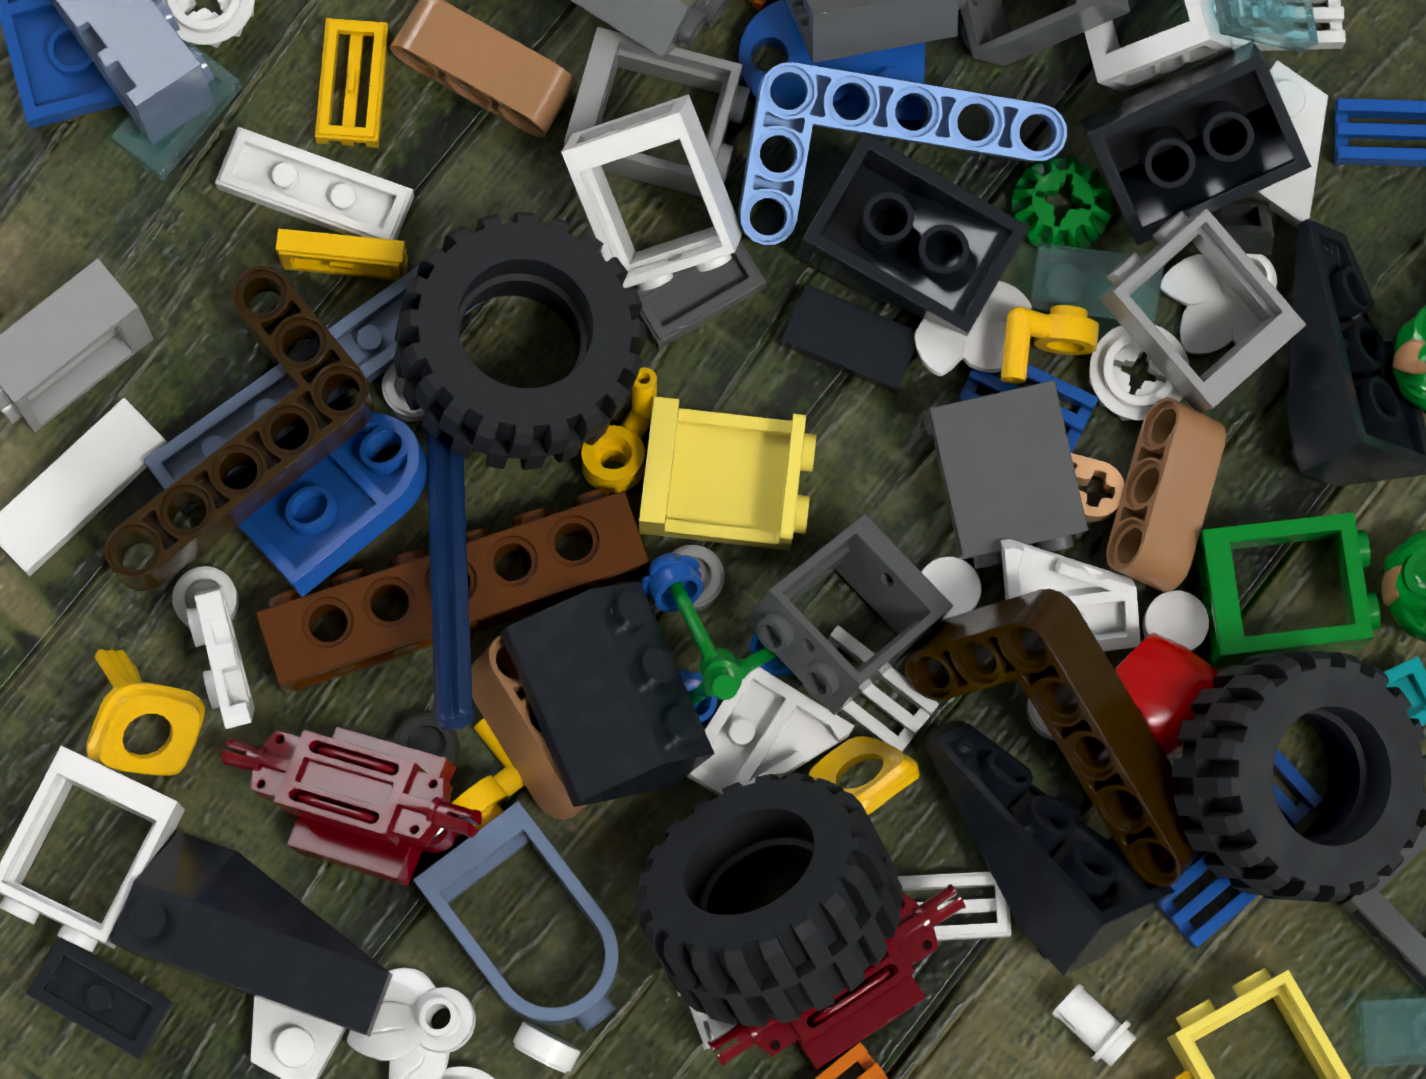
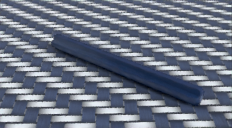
[426,431,473,731]

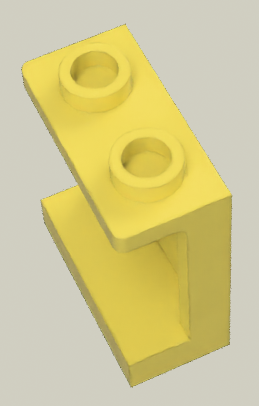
[639,396,817,551]

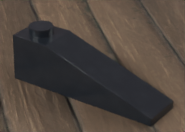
[1287,219,1426,487]
[925,723,1175,976]
[110,832,393,1037]

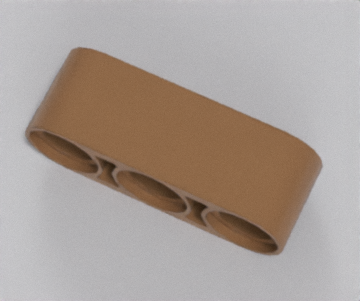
[390,0,577,137]
[1106,397,1226,592]
[471,635,587,820]

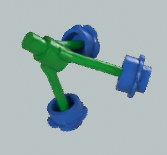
[641,553,795,728]

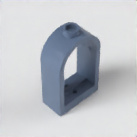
[413,801,619,1032]

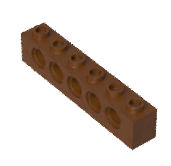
[256,488,649,695]

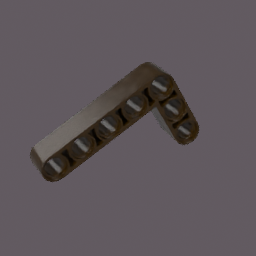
[105,266,374,591]
[904,589,1201,887]

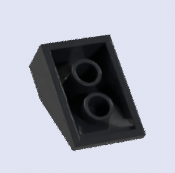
[796,132,1030,336]

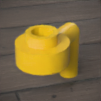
[1000,305,1099,384]
[581,367,657,493]
[452,718,525,837]

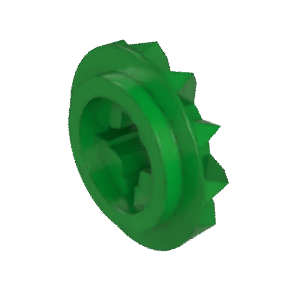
[1011,156,1111,254]

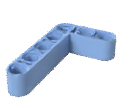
[738,62,1067,245]

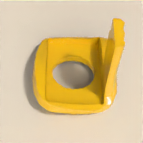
[86,649,205,776]
[808,736,920,815]

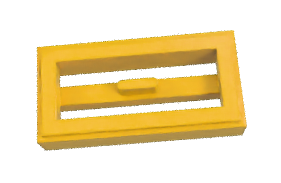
[315,18,389,148]
[276,229,408,280]

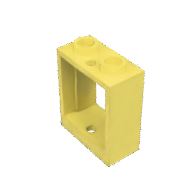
[1167,967,1351,1079]

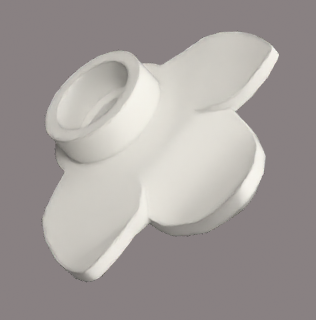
[1159,254,1277,355]
[915,281,1032,376]
[347,968,476,1079]

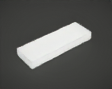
[215,127,414,240]
[0,398,168,577]

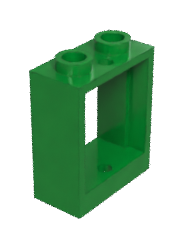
[1195,512,1380,666]

